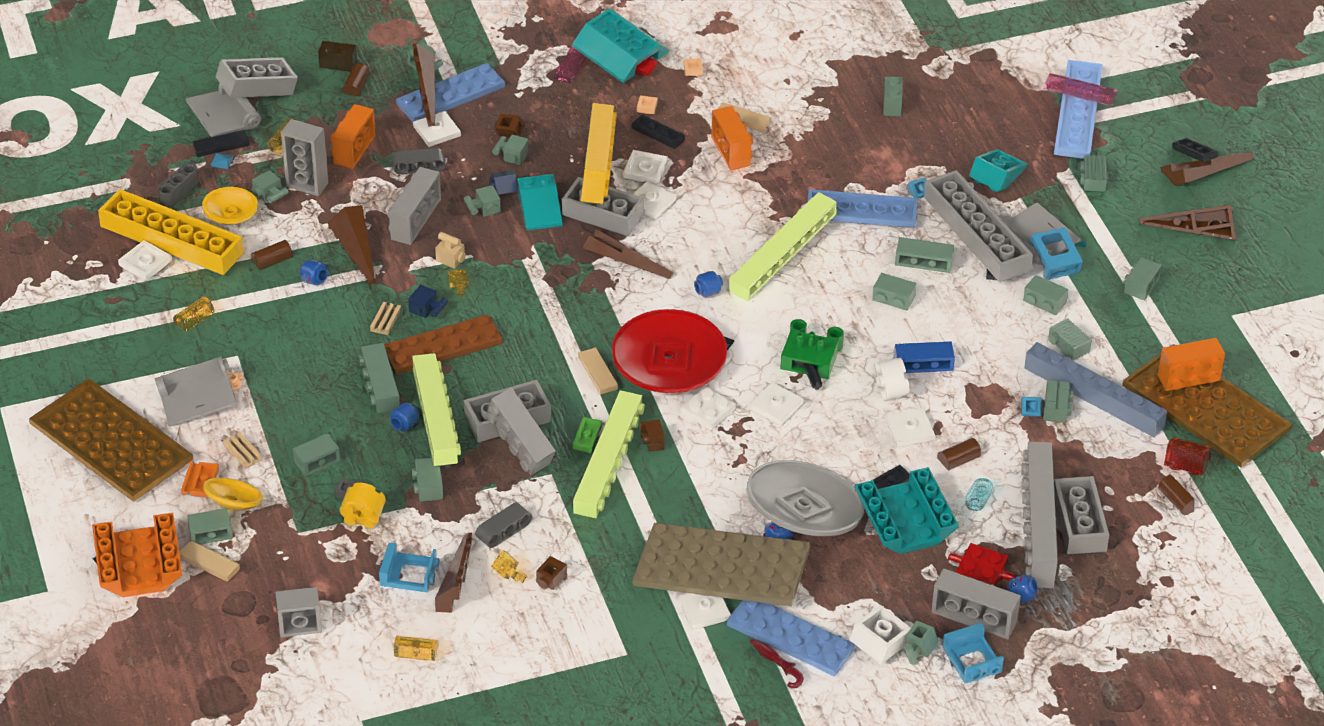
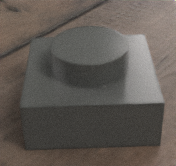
[335,478,360,499]

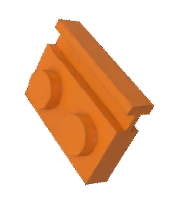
[181,461,219,498]

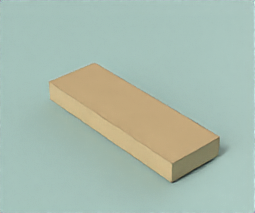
[718,102,771,132]
[578,347,618,395]
[179,540,240,582]

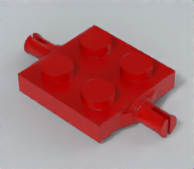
[948,543,1016,586]

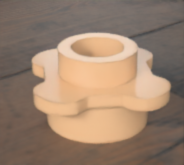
[227,373,243,390]

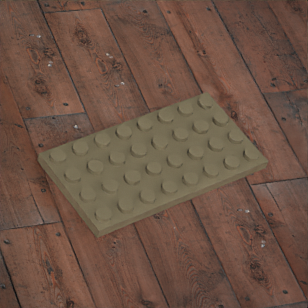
[632,523,811,607]

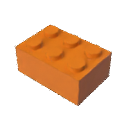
[330,104,376,169]
[711,106,753,171]
[1158,338,1225,391]

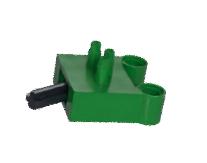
[780,319,844,390]

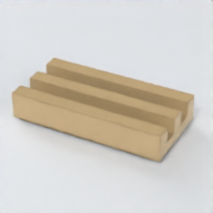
[370,302,401,335]
[224,432,262,468]

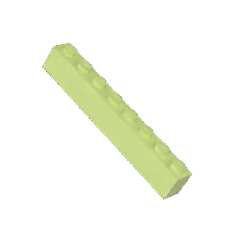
[729,192,836,301]
[412,353,461,466]
[573,391,645,518]

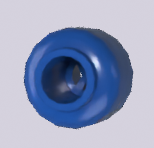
[300,260,328,286]
[694,271,723,297]
[390,403,419,432]
[763,521,793,540]
[1006,574,1038,604]

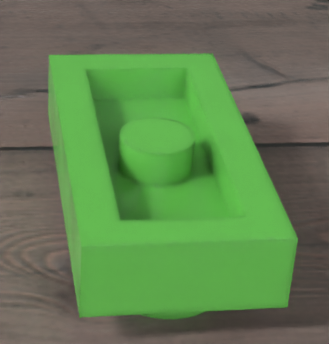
[573,417,602,453]

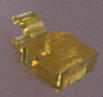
[447,269,469,297]
[491,550,528,583]

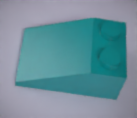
[969,149,1028,192]
[517,174,563,231]

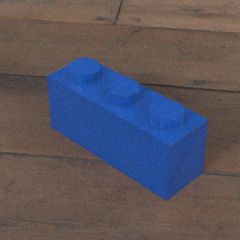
[894,341,955,373]

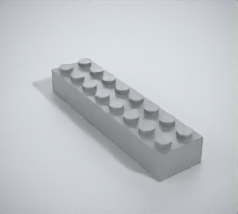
[924,170,1033,282]
[1021,442,1058,588]

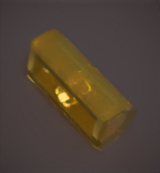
[267,118,295,154]
[173,296,214,331]
[394,635,439,661]

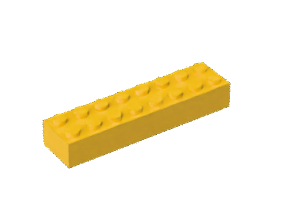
[581,103,617,204]
[98,189,244,275]

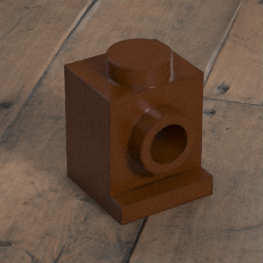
[495,113,525,137]
[640,419,664,452]
[536,556,567,590]

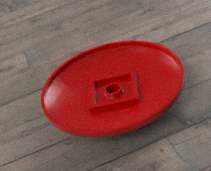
[612,309,727,393]

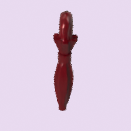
[750,639,804,688]

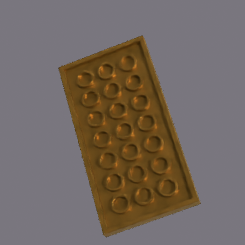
[1122,344,1292,468]
[29,378,193,502]

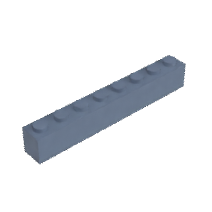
[1024,342,1167,437]

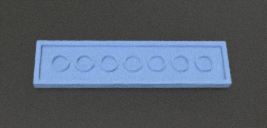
[1054,60,1103,159]

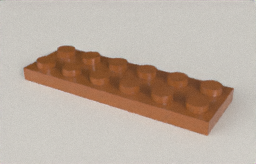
[384,314,503,375]

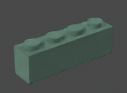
[358,343,400,413]

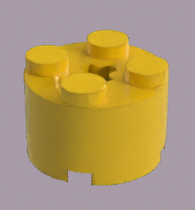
[340,483,386,529]

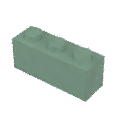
[895,237,954,273]

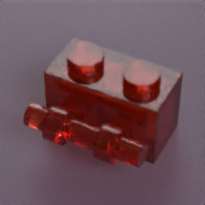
[1164,437,1212,475]

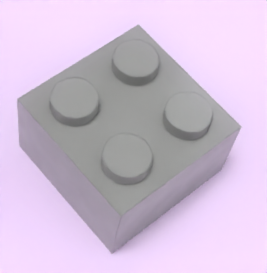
[276,587,322,638]

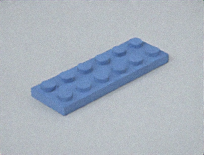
[396,63,505,122]
[807,189,918,228]
[727,600,855,677]

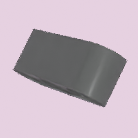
[392,148,446,175]
[158,163,199,207]
[475,502,533,548]

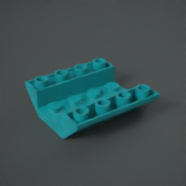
[572,8,669,83]
[854,467,959,554]

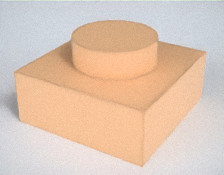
[683,58,703,76]
[637,96,658,114]

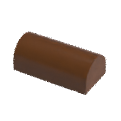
[342,63,370,96]
[251,240,293,270]
[937,438,981,471]
[1158,474,1195,515]

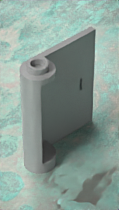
[186,84,261,137]
[999,203,1080,265]
[155,356,236,427]

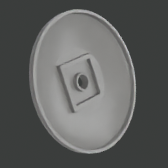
[746,460,864,536]

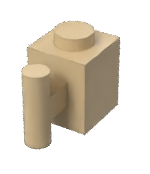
[435,232,466,269]

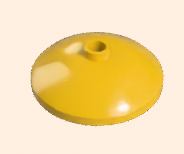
[202,187,258,225]
[203,478,263,511]

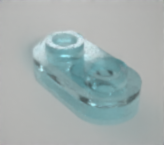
[965,478,993,511]

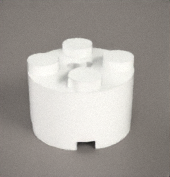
[874,358,910,401]

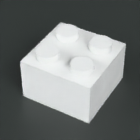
[850,605,911,664]

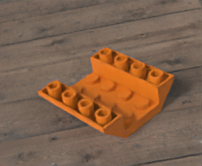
[92,512,183,597]

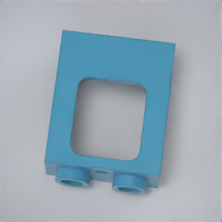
[1029,228,1083,280]
[379,543,440,593]
[943,623,1004,683]

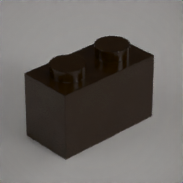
[318,41,357,72]

